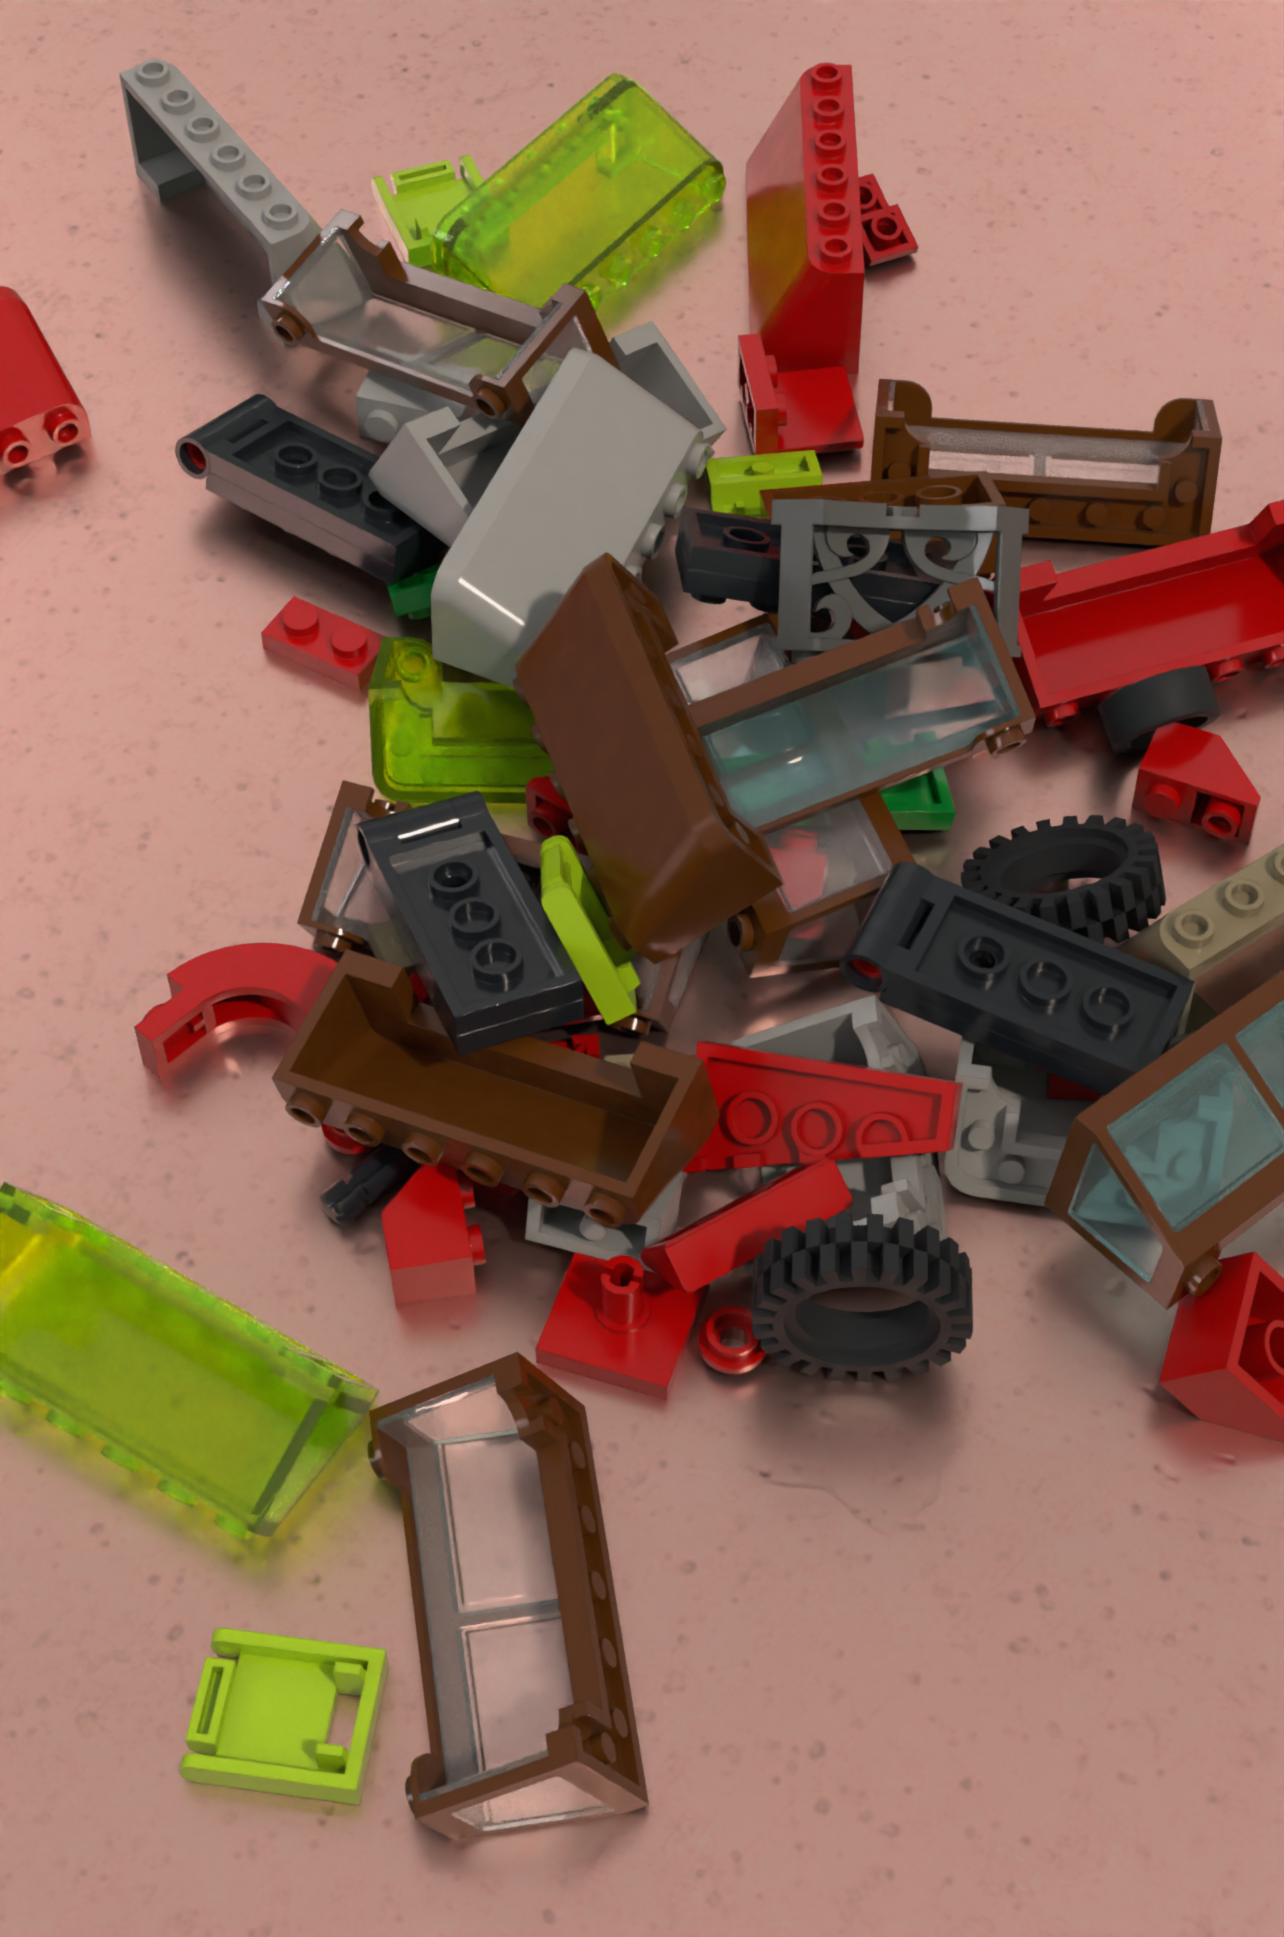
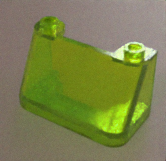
[368,637,554,804]

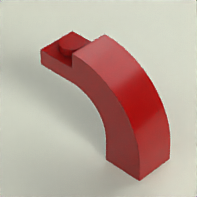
[134,943,338,1079]

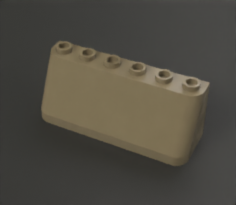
[1114,844,1284,1038]

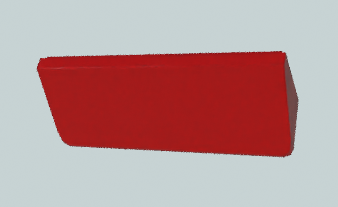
[639,1158,853,1293]

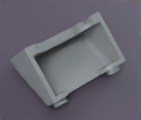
[731,994,948,1276]
[944,1034,1230,1226]

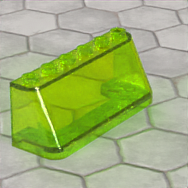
[431,73,726,362]
[0,1181,379,1542]

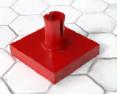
[535,1252,710,1401]

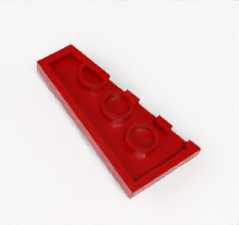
[682,1041,963,1173]

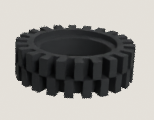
[961,815,1166,944]
[751,1213,973,1382]

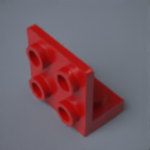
[737,333,864,455]

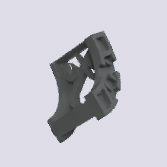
[769,499,1030,669]

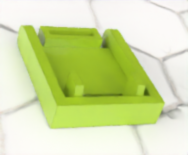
[371,155,508,268]
[540,835,641,1025]
[179,1628,389,1805]

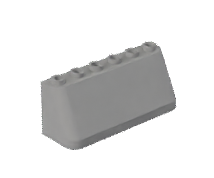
[119,59,364,345]
[368,321,727,548]
[431,347,710,688]

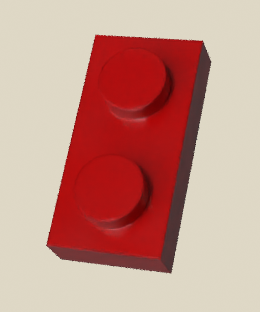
[261,596,392,692]

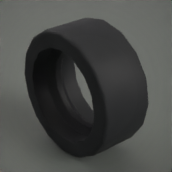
[1098,666,1222,753]

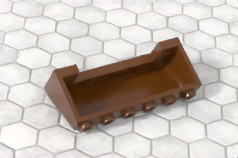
[512,552,784,965]
[272,949,720,1228]

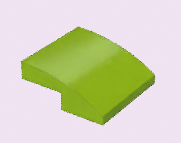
[704,450,823,518]

